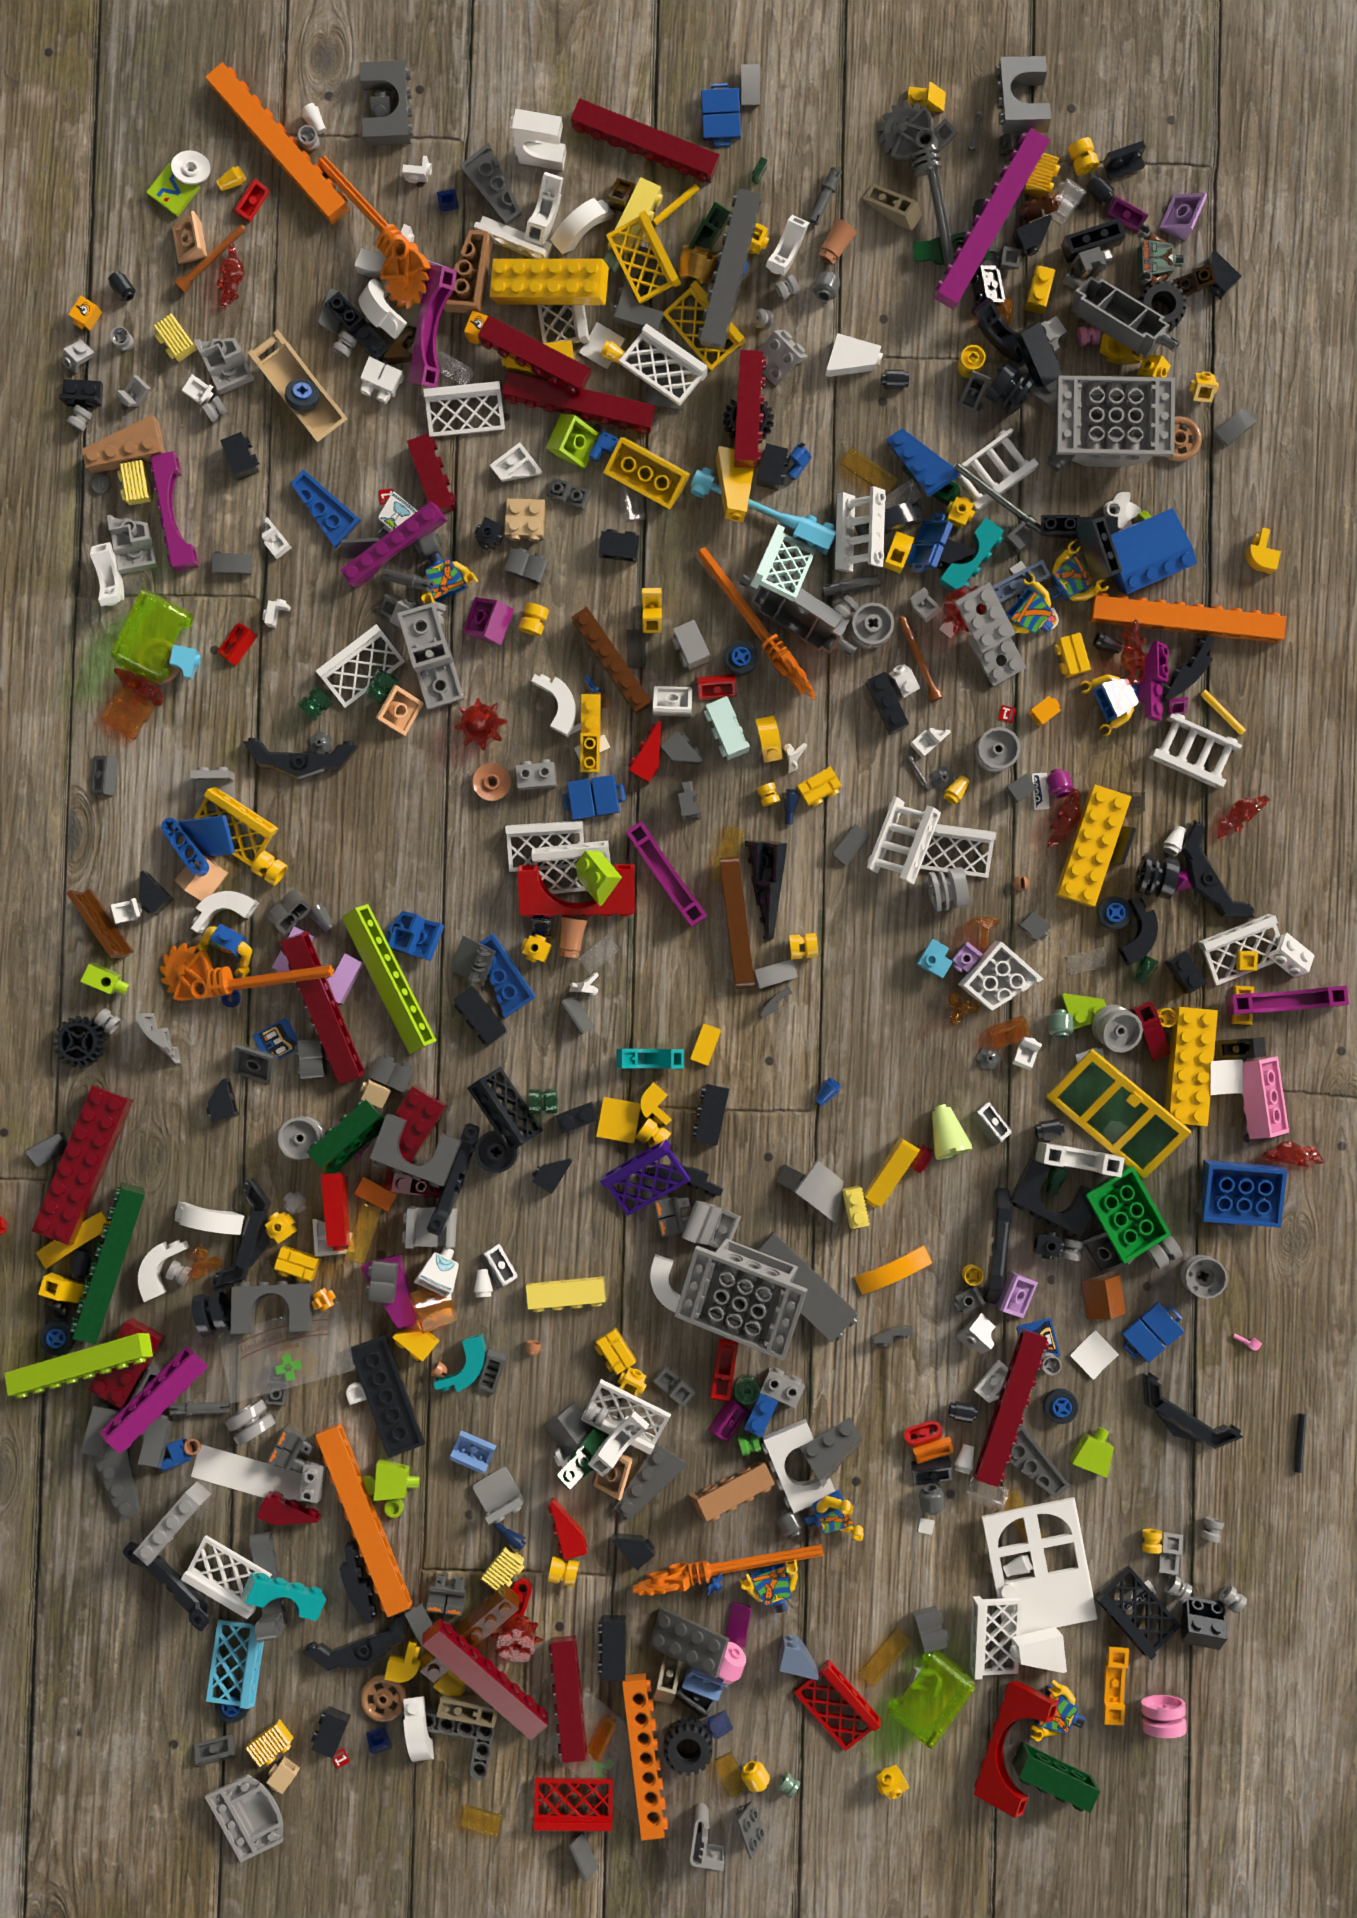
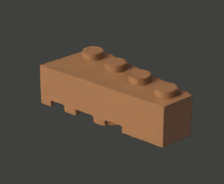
[443,230,493,314]
[82,414,166,474]
[689,1461,775,1522]

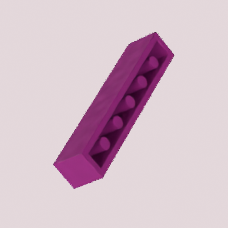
[99,1346,208,1454]

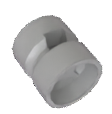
[1146,1235,1183,1270]

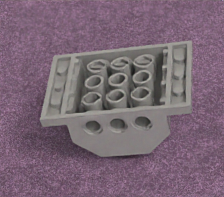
[1056,376,1175,467]
[674,1239,808,1361]

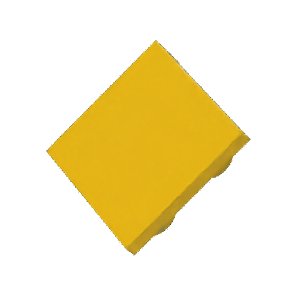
[596,1097,641,1143]

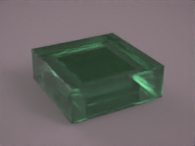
[752,157,767,185]

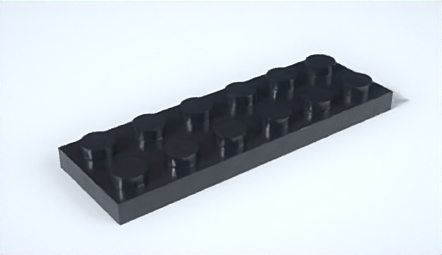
[349,1334,425,1458]

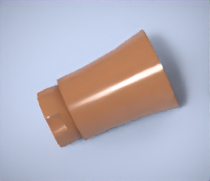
[818,219,857,265]
[560,917,587,958]

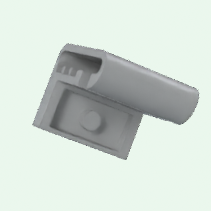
[682,1201,741,1249]
[402,1206,457,1248]
[690,1803,724,1872]

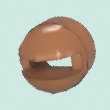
[1013,876,1029,891]
[525,1340,542,1356]
[431,1361,447,1379]
[184,1439,201,1455]

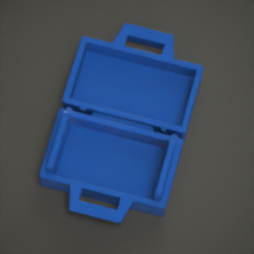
[701,83,741,148]
[906,514,953,572]
[562,775,626,820]
[1122,1302,1185,1363]

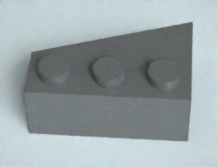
[800,1417,862,1487]

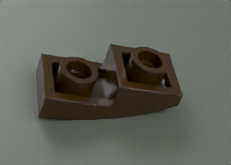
[1173,263,1216,297]

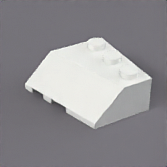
[958,941,1043,1011]

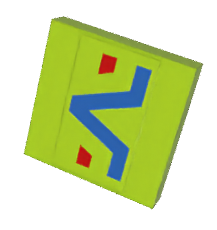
[146,163,201,217]

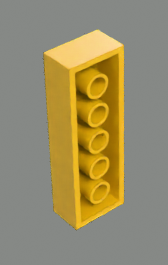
[490,259,609,305]
[1054,784,1132,907]
[1164,1007,1218,1126]

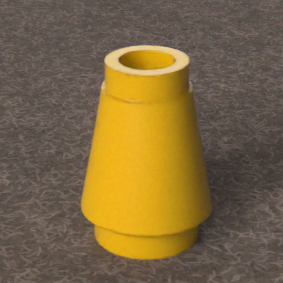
[216,166,246,191]
[600,340,627,363]
[944,775,970,805]

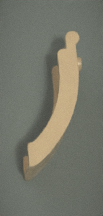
[247,329,347,442]

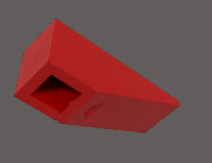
[628,721,661,784]
[548,1497,588,1560]

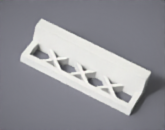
[474,216,553,259]

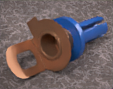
[584,675,610,708]

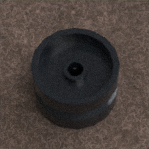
[475,1129,520,1173]
[192,1289,231,1337]

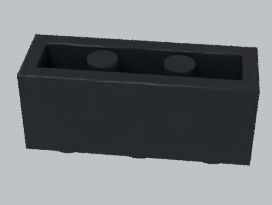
[1061,218,1126,263]
[1013,322,1063,387]
[1075,516,1123,582]
[865,672,909,735]
[454,986,508,1046]
[692,1084,729,1146]
[598,1615,626,1681]

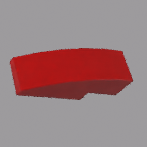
[710,1338,738,1403]

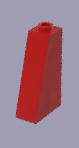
[321,1173,350,1251]

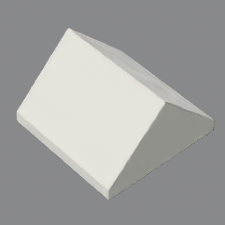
[653,686,692,717]

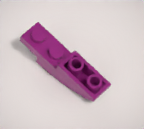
[1138,641,1169,722]

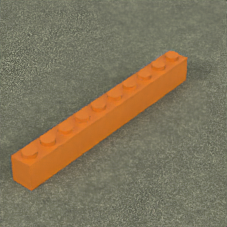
[205,62,349,225]
[1089,593,1287,643]
[315,1422,413,1618]

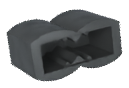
[504,547,548,585]
[267,890,311,934]
[295,1039,327,1079]
[369,1054,415,1093]
[366,1260,398,1303]
[913,1606,950,1654]

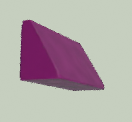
[1106,195,1149,232]
[708,1398,749,1442]
[726,1602,751,1648]

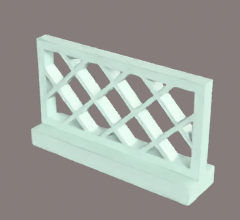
[750,525,816,602]

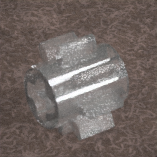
[283,1191,308,1215]

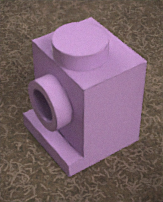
[951,942,983,973]

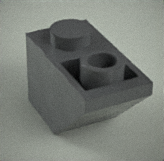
[660,731,703,765]

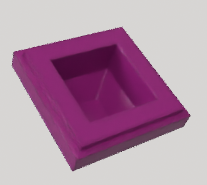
[1167,697,1188,716]
[1175,869,1192,891]

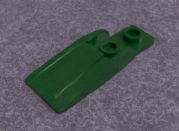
[913,231,991,265]
[556,1427,610,1490]

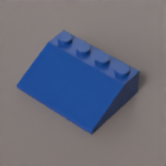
[1111,508,1198,594]
[1201,1160,1287,1228]

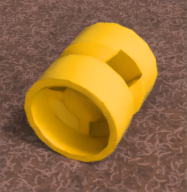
[1068,137,1100,176]
[957,345,986,378]
[518,602,549,637]
[251,851,288,886]
[789,933,818,960]
[635,1118,671,1148]
[548,1556,579,1587]

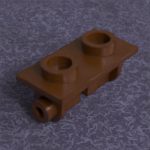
[1019,191,1062,222]

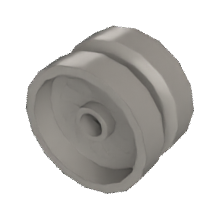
[850,602,894,650]
[974,727,1021,773]
[1092,1004,1143,1053]
[278,1116,325,1160]
[224,1399,276,1446]

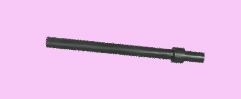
[954,462,1043,536]

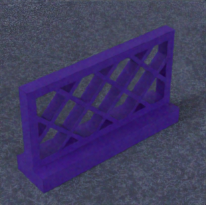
[600,1139,690,1216]

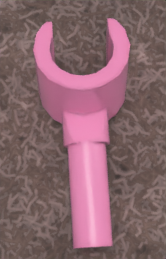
[1233,1334,1262,1350]

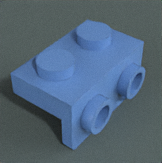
[449,1430,497,1474]
[682,1667,728,1702]

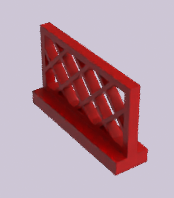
[794,1659,881,1752]
[534,1777,613,1831]

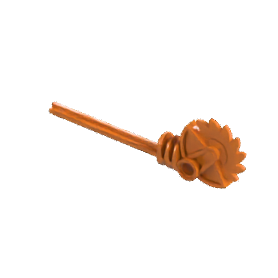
[318,156,431,309]
[696,547,816,700]
[160,943,334,1001]
[632,1544,824,1596]

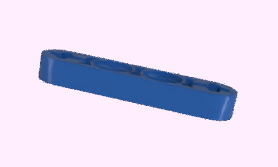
[161,818,209,877]

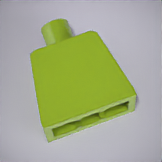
[80,962,130,995]
[1069,1427,1114,1478]
[374,1459,420,1501]

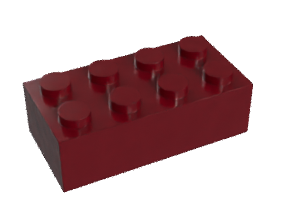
[394,1085,448,1173]
[88,1318,166,1409]

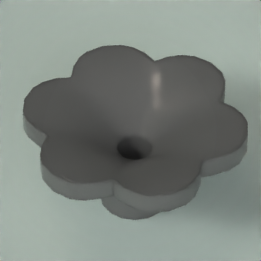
[310,732,332,754]
[932,767,954,791]
[976,1047,1001,1069]

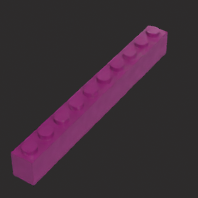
[934,128,1051,310]

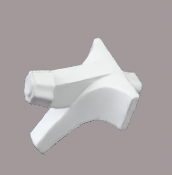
[784,743,807,774]
[569,972,599,996]

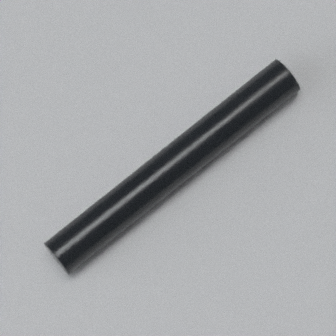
[1294,1413,1307,1473]

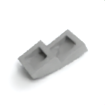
[741,64,760,105]
[753,959,798,989]
[1157,1532,1183,1575]

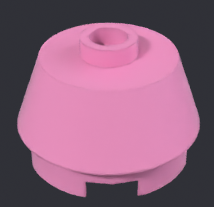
[719,1642,746,1684]

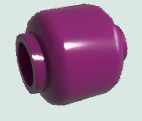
[1045,769,1073,798]

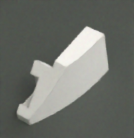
[262,517,292,559]
[910,728,951,758]

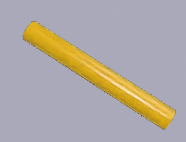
[652,184,699,227]
[1200,689,1246,735]

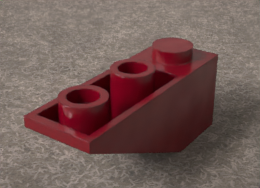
[1129,1001,1171,1062]
[384,1170,444,1198]
[256,1491,322,1525]

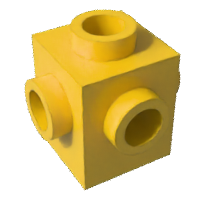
[749,223,769,255]
[1137,355,1171,377]
[1189,372,1218,403]
[946,497,975,530]
[521,934,552,963]
[265,1212,298,1244]
[617,1367,647,1397]
[876,1764,910,1800]

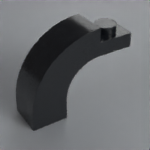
[974,297,1023,363]
[855,502,924,544]
[1117,896,1158,965]

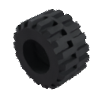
[1138,280,1187,333]
[664,1718,713,1776]

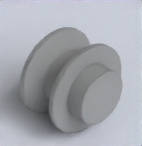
[753,308,773,329]

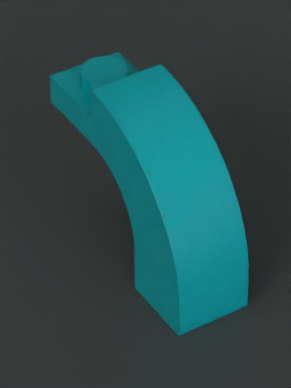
[616,1049,684,1069]
[434,1333,486,1392]

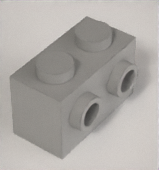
[516,759,557,791]
[759,1367,805,1408]

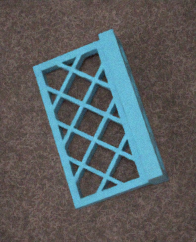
[206,1619,264,1709]

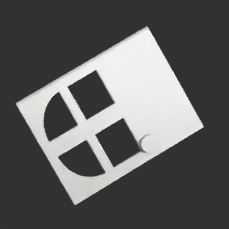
[981,1497,1097,1637]

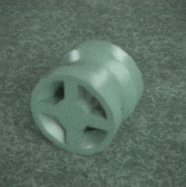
[604,249,624,274]
[776,1772,800,1799]

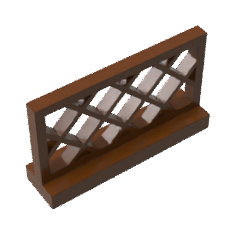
[66,889,134,963]

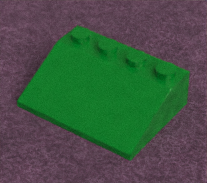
[1085,1166,1171,1264]

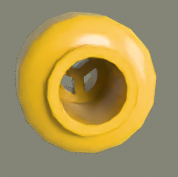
[741,1761,770,1792]

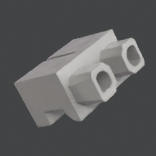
[298,1459,326,1503]

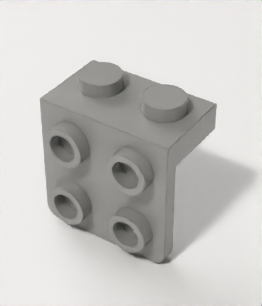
[758,330,808,385]
[191,767,235,811]
[473,1467,524,1525]

